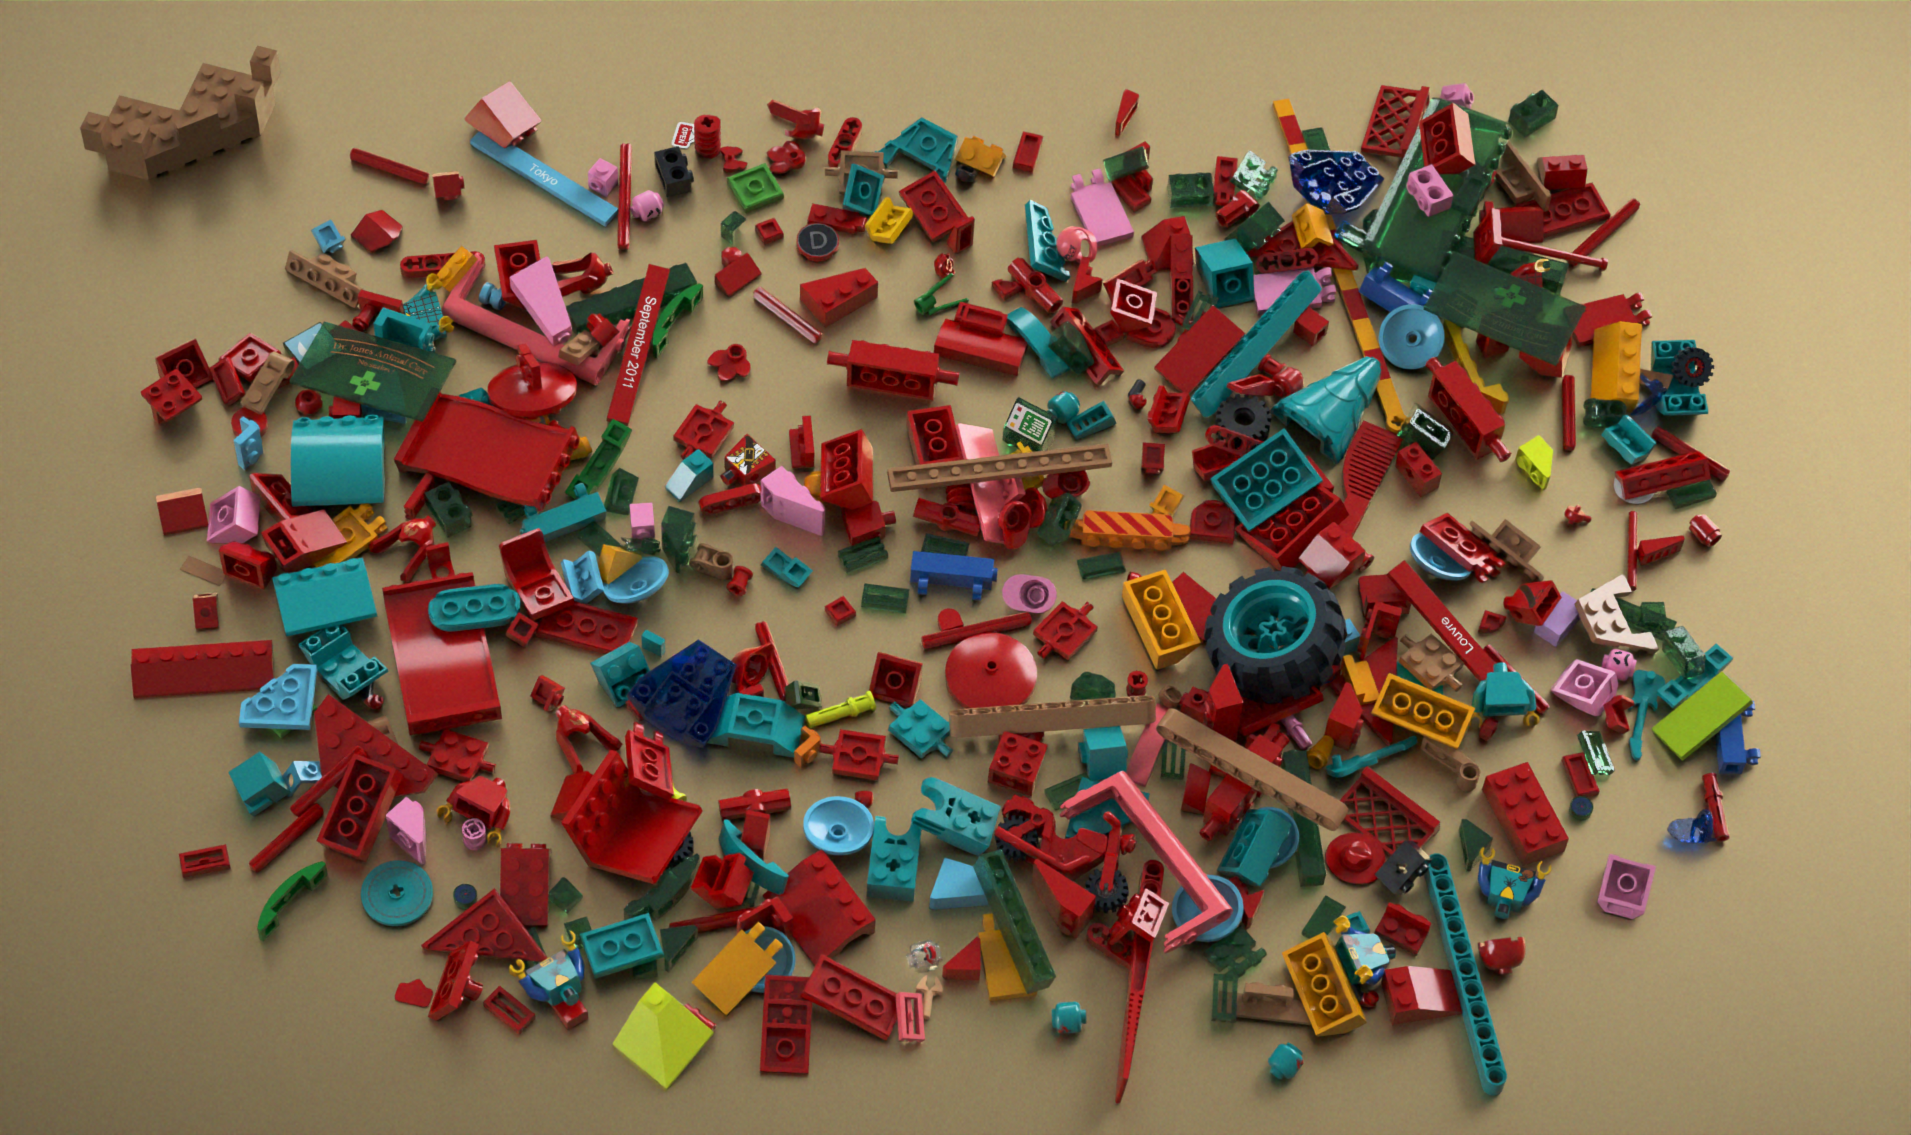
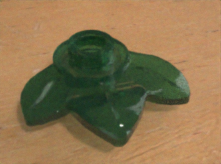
[619,537,661,555]

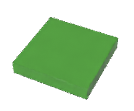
[727,163,784,213]

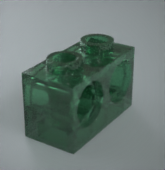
[1508,89,1559,138]
[1167,172,1214,208]
[425,482,473,538]

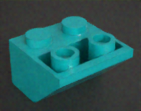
[590,642,657,708]

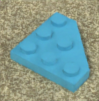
[239,664,317,730]

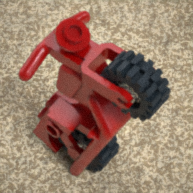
[994,794,1137,913]

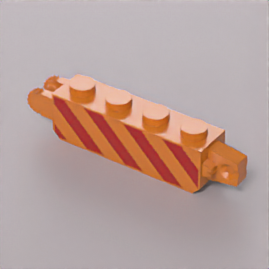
[1065,510,1191,550]

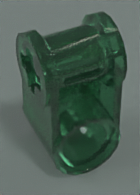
[1583,398,1627,428]

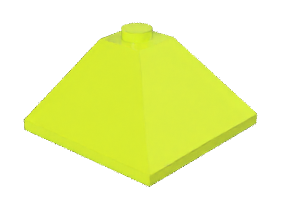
[612,982,714,1089]

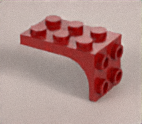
[499,528,575,621]
[500,843,551,925]

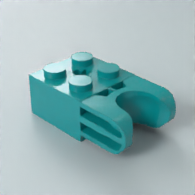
[911,777,1001,857]
[867,816,922,902]

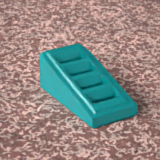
[1066,401,1117,440]

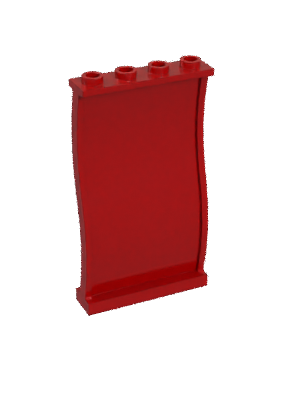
[393,388,580,512]
[382,572,502,736]

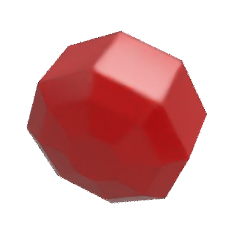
[721,247,741,267]
[1479,717,1499,741]

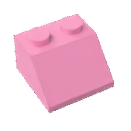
[207,486,260,543]
[386,797,426,866]

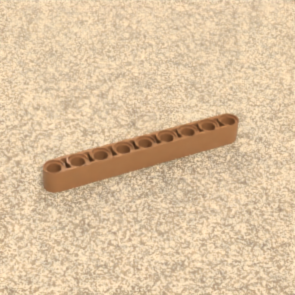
[949,695,1156,738]
[1156,708,1349,831]

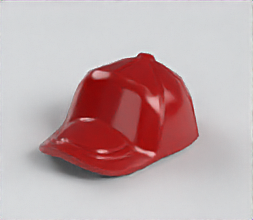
[1042,470,1090,499]
[1018,487,1047,528]
[998,501,1032,549]

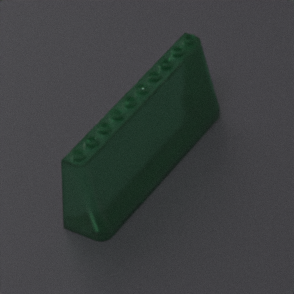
[1362,97,1513,285]

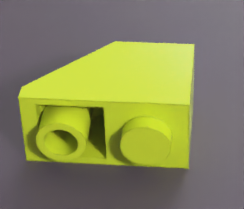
[1515,435,1553,490]

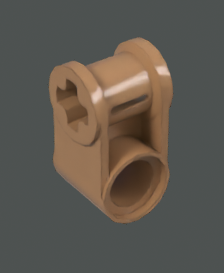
[689,543,734,580]

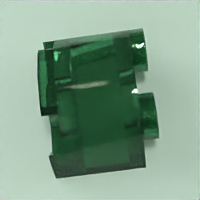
[1070,672,1116,701]

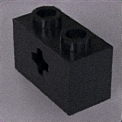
[1375,840,1432,895]

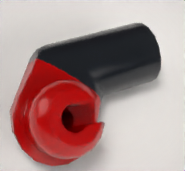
[1128,379,1147,409]
[361,682,384,710]
[1351,983,1379,1008]

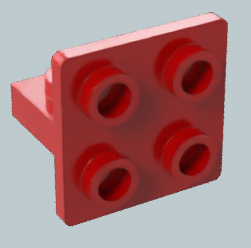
[141,369,202,424]

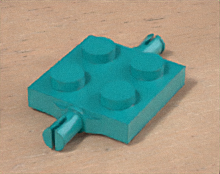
[888,699,953,758]

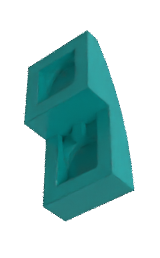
[761,547,813,588]

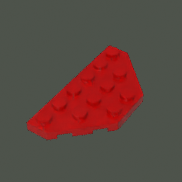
[314,694,438,799]

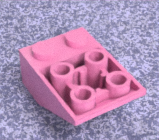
[761,466,825,536]

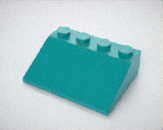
[1211,428,1323,532]
[272,558,378,637]

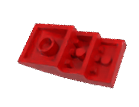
[760,975,812,1074]

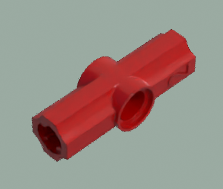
[1008,257,1063,314]
[913,498,981,536]
[718,788,791,821]

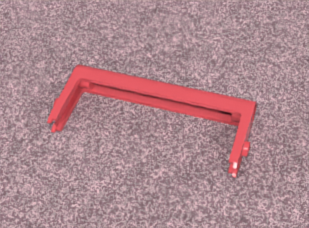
[442,252,631,385]
[1059,771,1233,953]

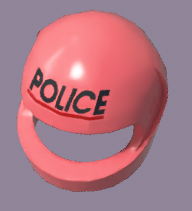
[1056,226,1097,263]

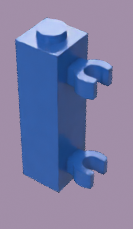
[1359,262,1440,318]
[910,551,998,600]
[1715,701,1761,774]

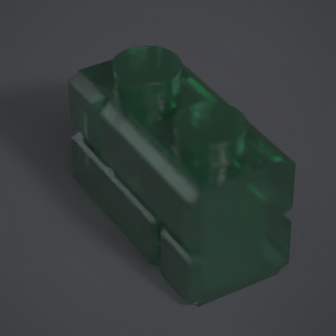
[1037,492,1082,546]
[1662,626,1706,680]

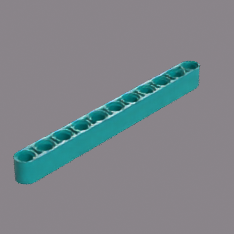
[1424,853,1507,1096]

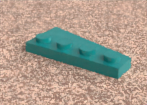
[1025,200,1071,282]

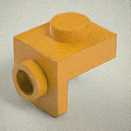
[1149,484,1185,517]

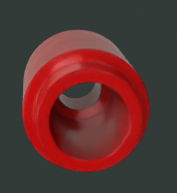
[1689,514,1722,547]

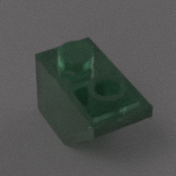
[1048,321,1094,375]

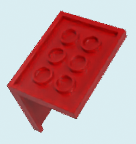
[561,750,703,884]

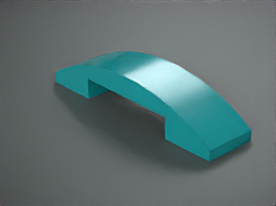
[1007,307,1071,379]
[1656,643,1733,708]
[718,819,789,895]

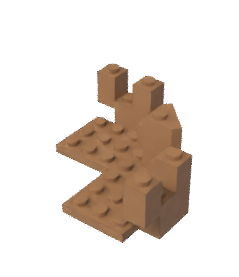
[80,45,281,180]

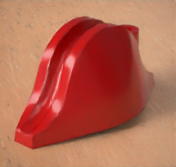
[728,643,775,692]

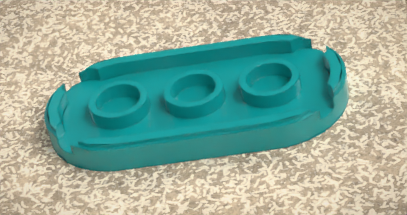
[428,584,521,631]

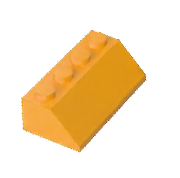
[1590,321,1642,412]
[1122,569,1201,670]
[1371,673,1475,749]
[1282,932,1367,1037]

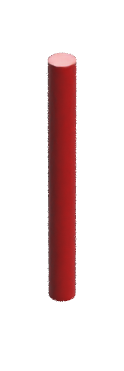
[1628,511,1638,591]

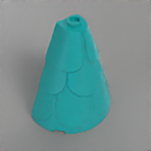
[1270,356,1381,464]

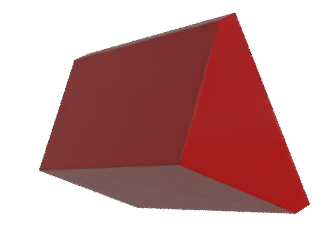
[249,473,314,523]

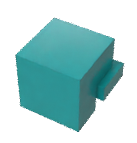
[1078,726,1128,781]
[228,751,291,816]

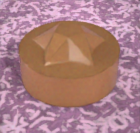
[1158,685,1182,709]

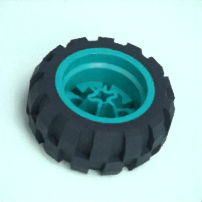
[1204,566,1347,704]

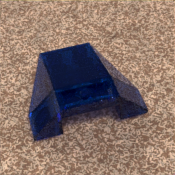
[1288,150,1385,215]
[627,639,737,747]

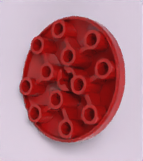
[488,343,577,420]

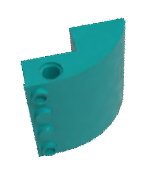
[291,415,385,506]

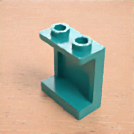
[374,307,436,366]

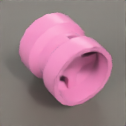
[462,818,487,850]

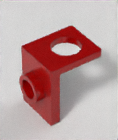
[426,542,455,579]
[192,592,219,629]

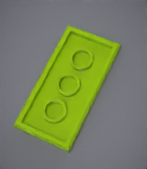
[1651,671,1753,761]

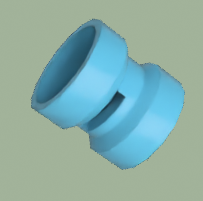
[479,282,506,310]

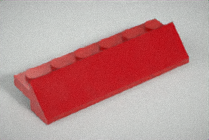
[130,640,274,698]

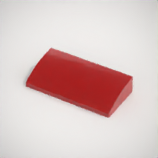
[934,319,1028,376]

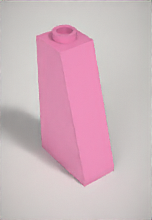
[510,256,572,346]

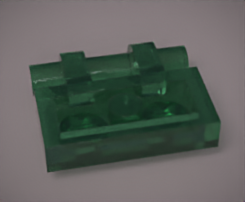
[1230,150,1278,200]
[1204,925,1267,982]

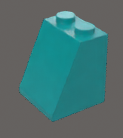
[1195,238,1255,308]

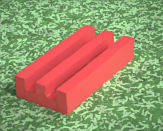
[896,992,925,1043]

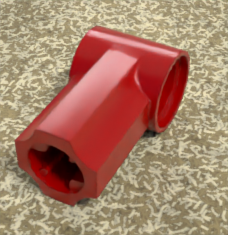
[1215,190,1260,228]
[586,313,620,347]

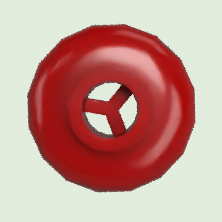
[1272,367,1304,399]

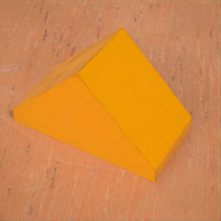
[598,544,643,585]

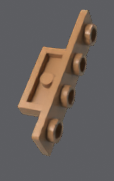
[1494,141,1551,212]
[285,250,363,308]
[1469,519,1544,581]
[1217,982,1312,1025]

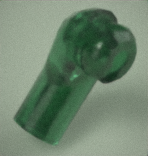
[1363,209,1385,238]

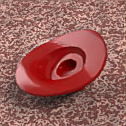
[1325,833,1385,884]

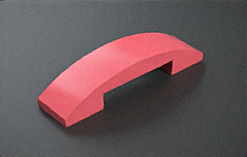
[1127,703,1170,787]

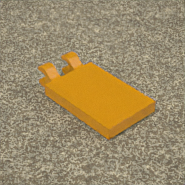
[312,503,388,568]
[978,910,1038,1001]
[691,922,783,1016]

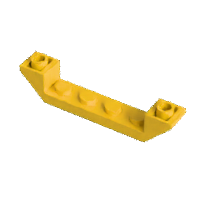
[1443,298,1509,414]

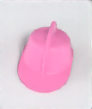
[1002,574,1057,613]

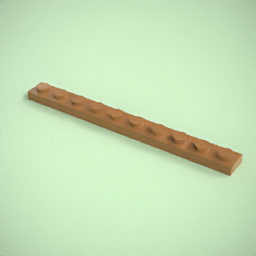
[887,444,1112,492]

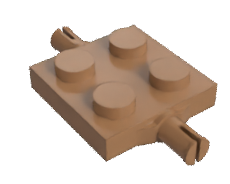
[825,151,898,196]
[1399,633,1464,692]

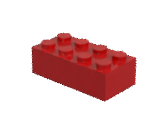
[316,754,403,862]
[1482,762,1569,866]

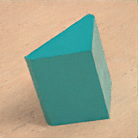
[843,164,884,216]

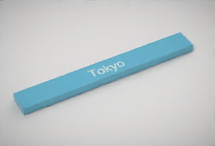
[470,131,618,227]

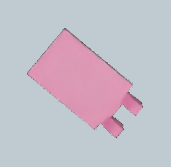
[1071,169,1134,247]
[1253,267,1336,315]

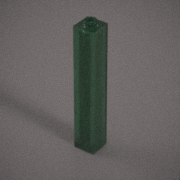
[1281,749,1326,887]

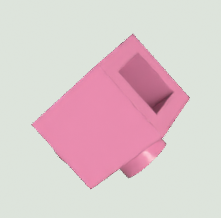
[588,158,618,197]

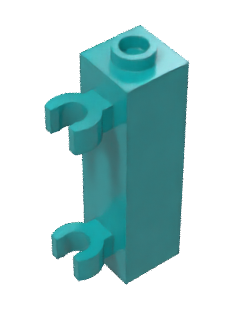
[520,483,607,542]

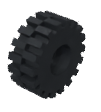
[1215,394,1272,450]

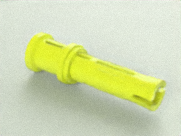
[805,691,876,729]

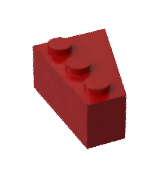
[800,268,878,328]

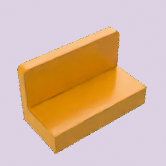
[1291,203,1333,249]
[1341,655,1379,705]

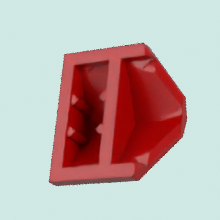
[351,210,403,253]

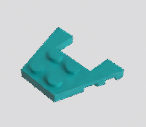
[875,117,958,185]

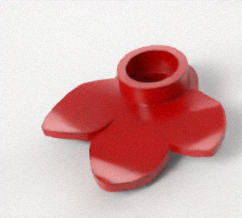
[767,141,806,174]
[707,344,751,381]

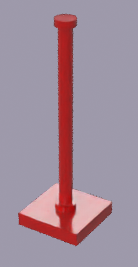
[1473,208,1608,271]

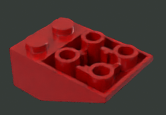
[261,509,347,573]

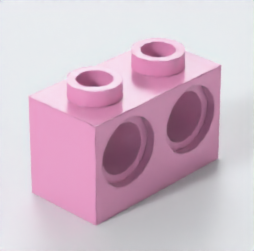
[1406,164,1454,217]

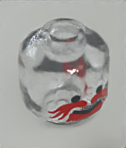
[906,939,943,974]

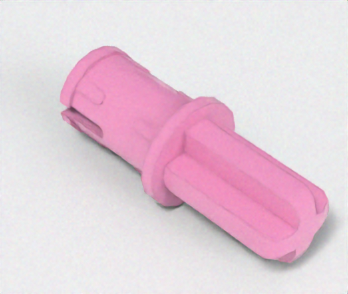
[1280,715,1312,750]

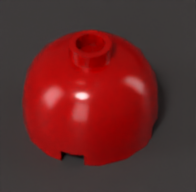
[1478,937,1526,975]

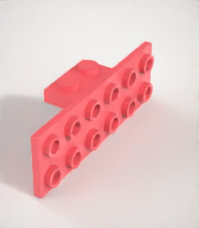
[956,423,1026,544]

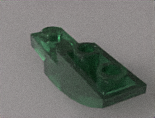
[623,853,700,921]

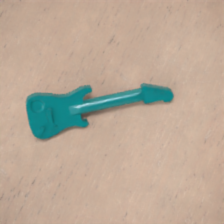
[1628,670,1665,761]
[1325,736,1418,778]

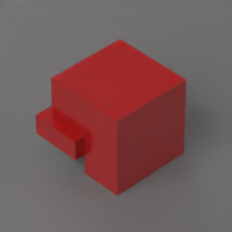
[691,853,754,909]

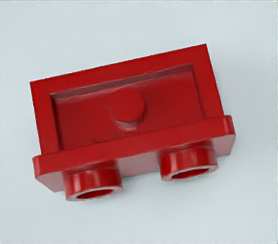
[1147,385,1190,433]
[1192,439,1241,481]

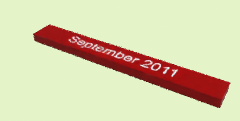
[606,264,670,426]

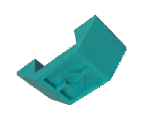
[1651,340,1709,415]
[298,624,389,699]
[705,693,805,757]

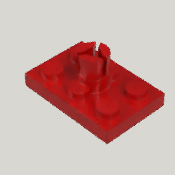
[428,940,483,1021]

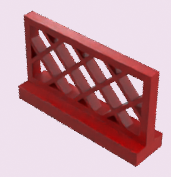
[1361,85,1430,164]
[1339,766,1440,868]

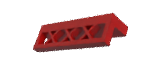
[1050,307,1124,385]
[1615,451,1711,500]

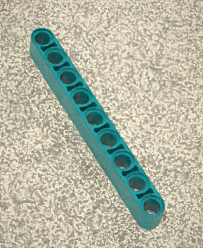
[1191,270,1322,417]

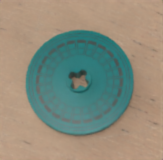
[361,860,433,926]

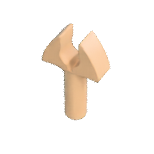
[916,975,943,1020]

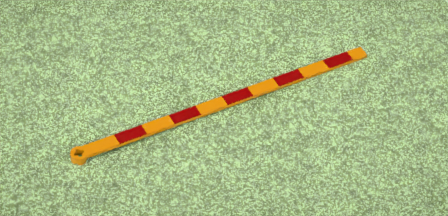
[1273,98,1409,435]

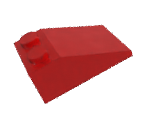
[1031,859,1096,938]
[1381,966,1463,1025]

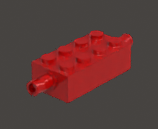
[827,340,960,400]
[1425,357,1512,462]
[1199,732,1290,841]

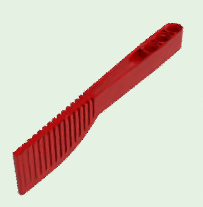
[1305,420,1404,580]
[1115,859,1164,1104]

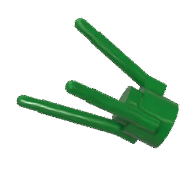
[914,273,969,316]

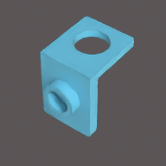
[283,761,322,797]

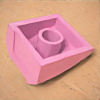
[1551,659,1618,716]
[1598,854,1656,919]

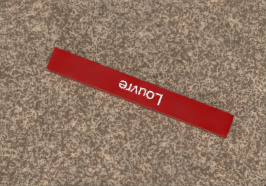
[1386,560,1495,682]

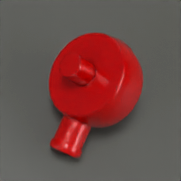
[1564,505,1592,525]

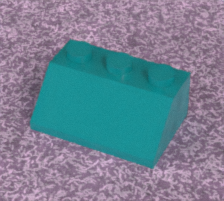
[1217,809,1292,886]

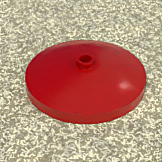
[945,633,1037,709]

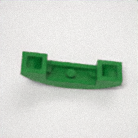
[653,283,703,358]
[565,419,632,500]
[257,861,328,941]

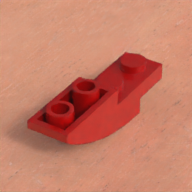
[1169,235,1193,319]

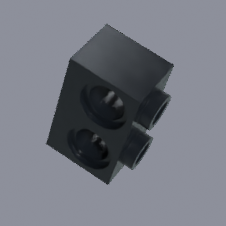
[654,146,694,197]

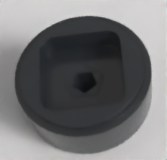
[955,165,977,182]

